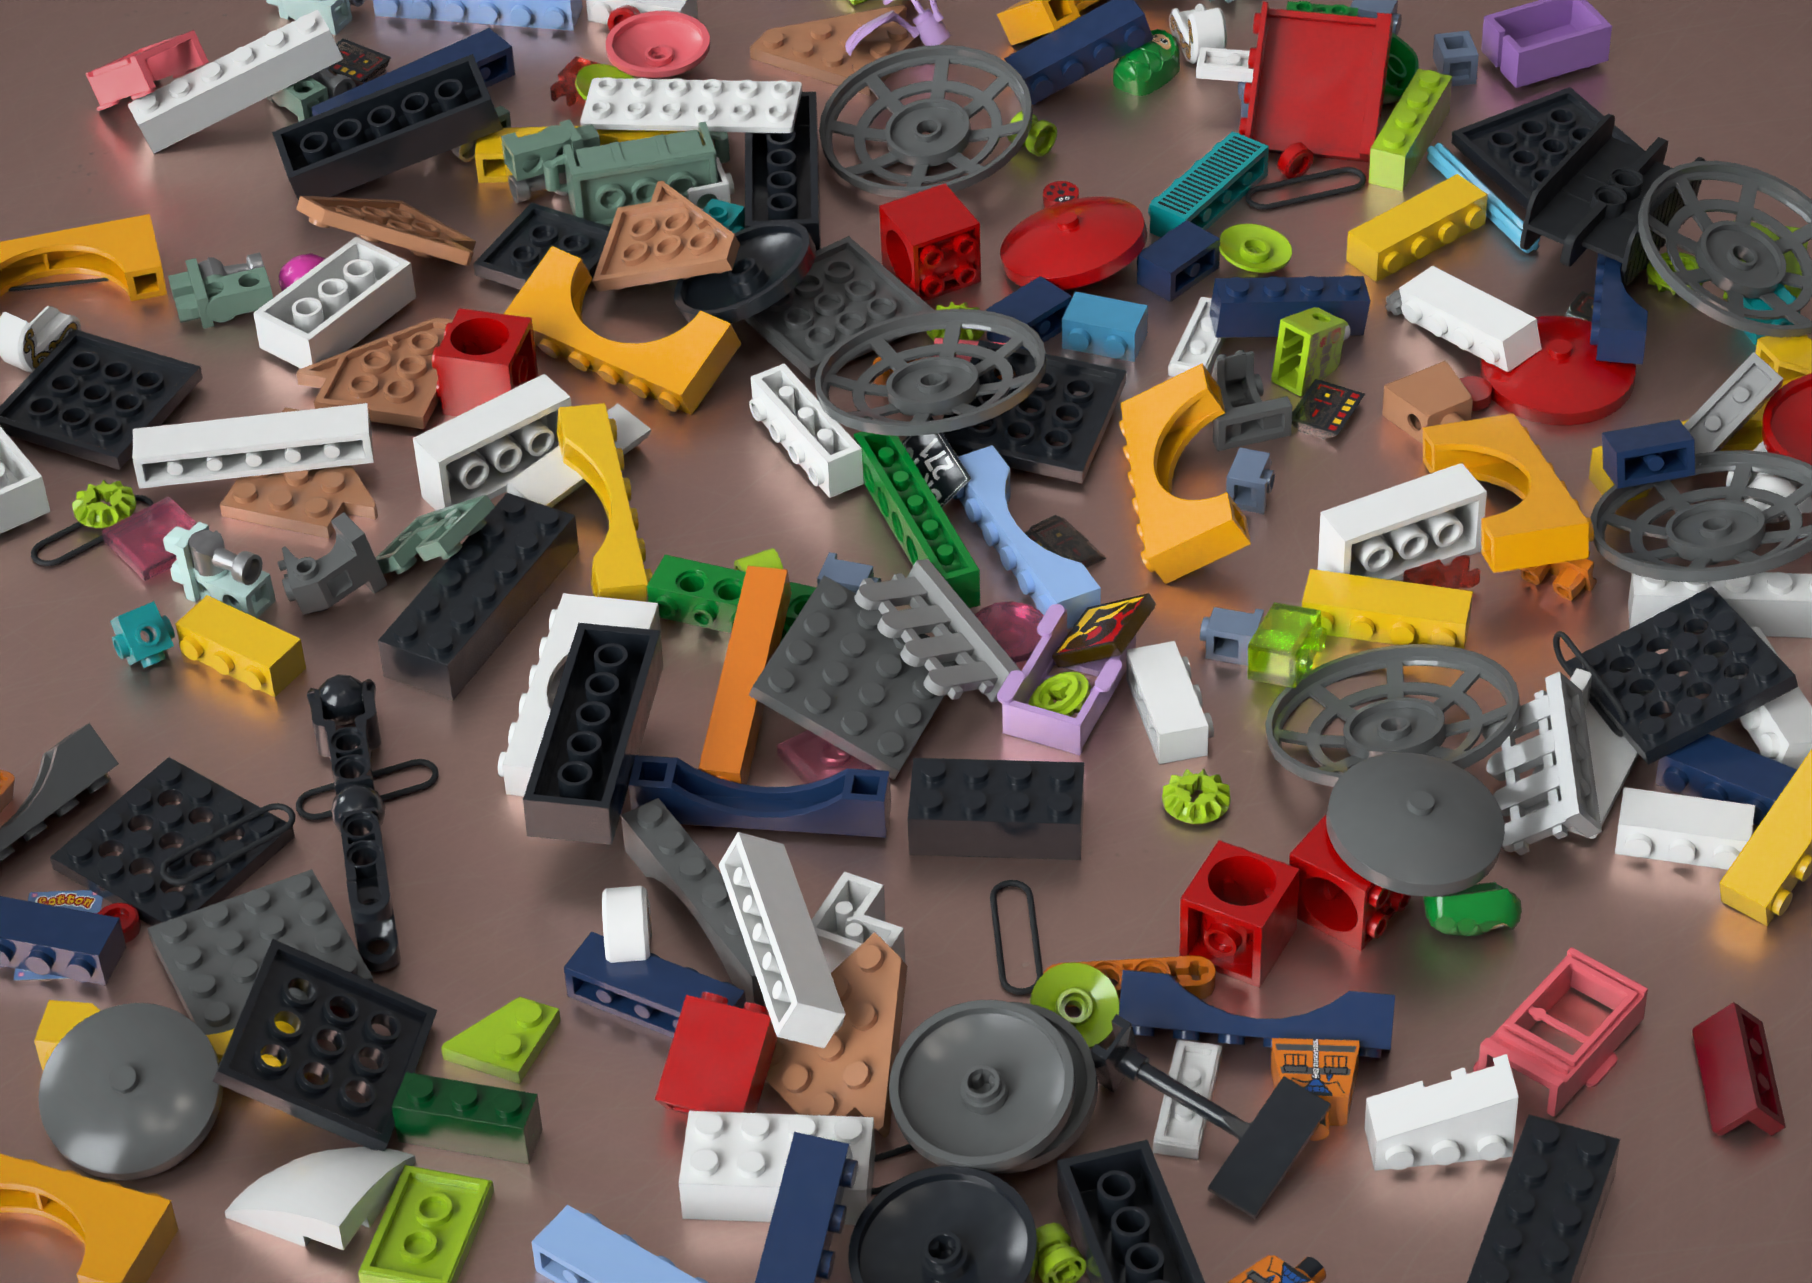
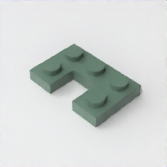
[376,495,495,574]

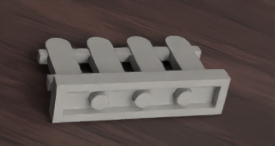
[854,559,1021,702]
[1482,671,1602,855]

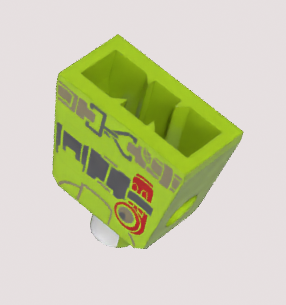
[1271,307,1350,397]

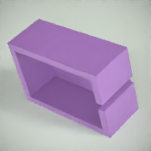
[1481,0,1612,88]

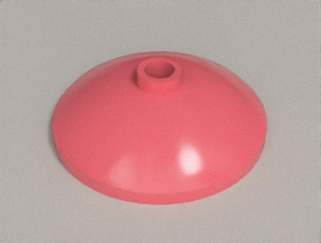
[605,11,710,79]

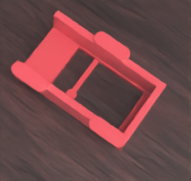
[86,30,209,111]
[1473,947,1648,1117]

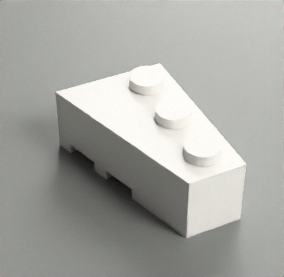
[1364,1054,1519,1171]

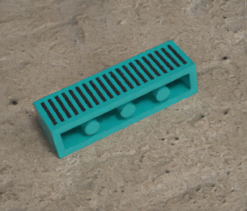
[1148,131,1269,238]

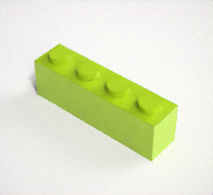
[1369,69,1452,191]

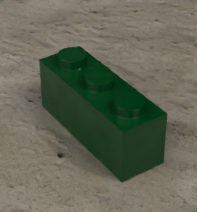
[392,1072,543,1164]

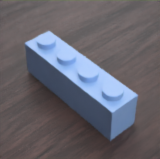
[531,1205,708,1283]

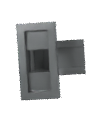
[1211,350,1292,451]
[277,512,387,615]

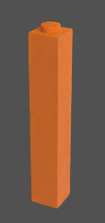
[698,566,791,785]

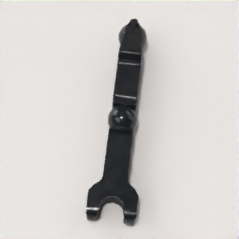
[307,674,401,972]

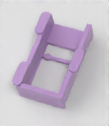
[997,604,1136,755]

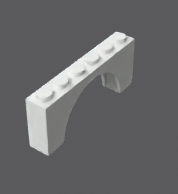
[498,593,661,796]

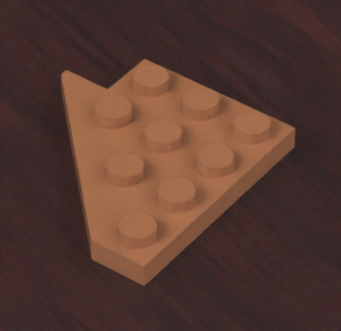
[750,5,922,96]
[592,181,740,292]
[296,196,476,266]
[296,317,453,429]
[220,407,378,539]
[766,932,908,1138]

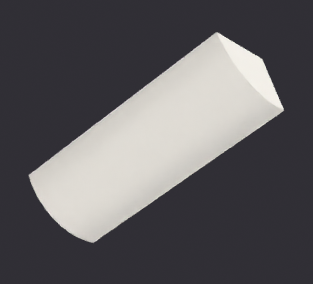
[507,403,651,507]

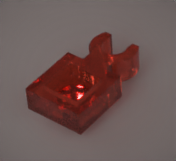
[550,56,601,106]
[1403,555,1481,589]

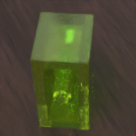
[1248,602,1327,688]

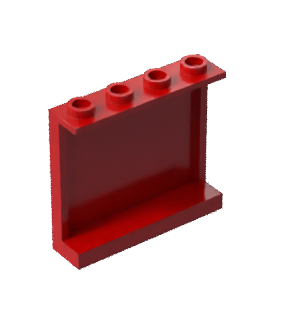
[1239,2,1393,163]

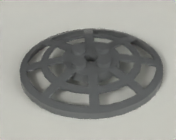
[819,45,1033,198]
[1638,161,1812,337]
[815,309,1047,436]
[1591,450,1812,582]
[1265,644,1521,787]

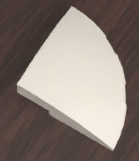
[225,1146,416,1250]

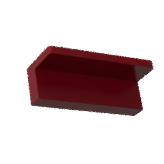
[1692,1002,1786,1136]

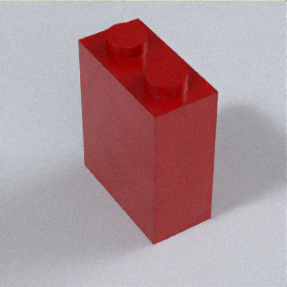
[655,992,778,1114]

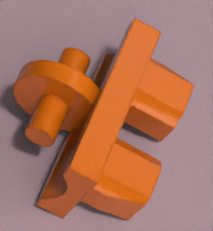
[1520,551,1597,601]

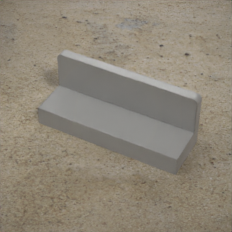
[1684,352,1783,465]

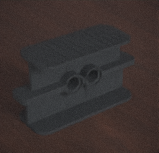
[1520,114,1705,286]

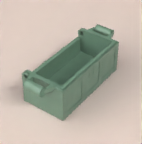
[543,122,730,227]

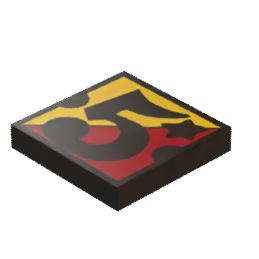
[1052,593,1156,668]

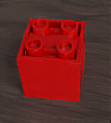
[879,183,981,302]
[432,308,539,417]
[1289,815,1412,951]
[1179,840,1300,988]

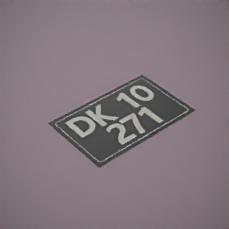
[902,416,971,507]

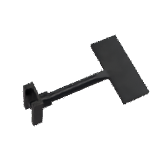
[1091,1014,1331,1219]

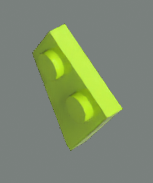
[441,996,561,1084]

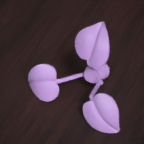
[845,0,951,56]

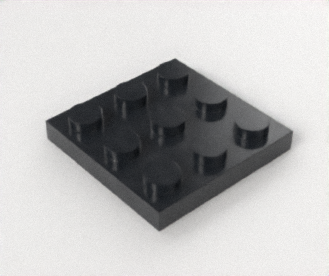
[473,202,611,290]

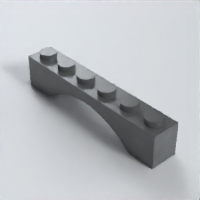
[0,723,119,862]
[621,798,767,1007]

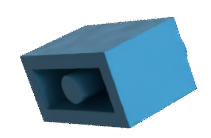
[1062,292,1148,362]

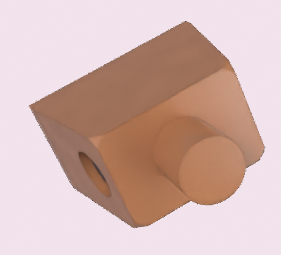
[1382,361,1473,444]

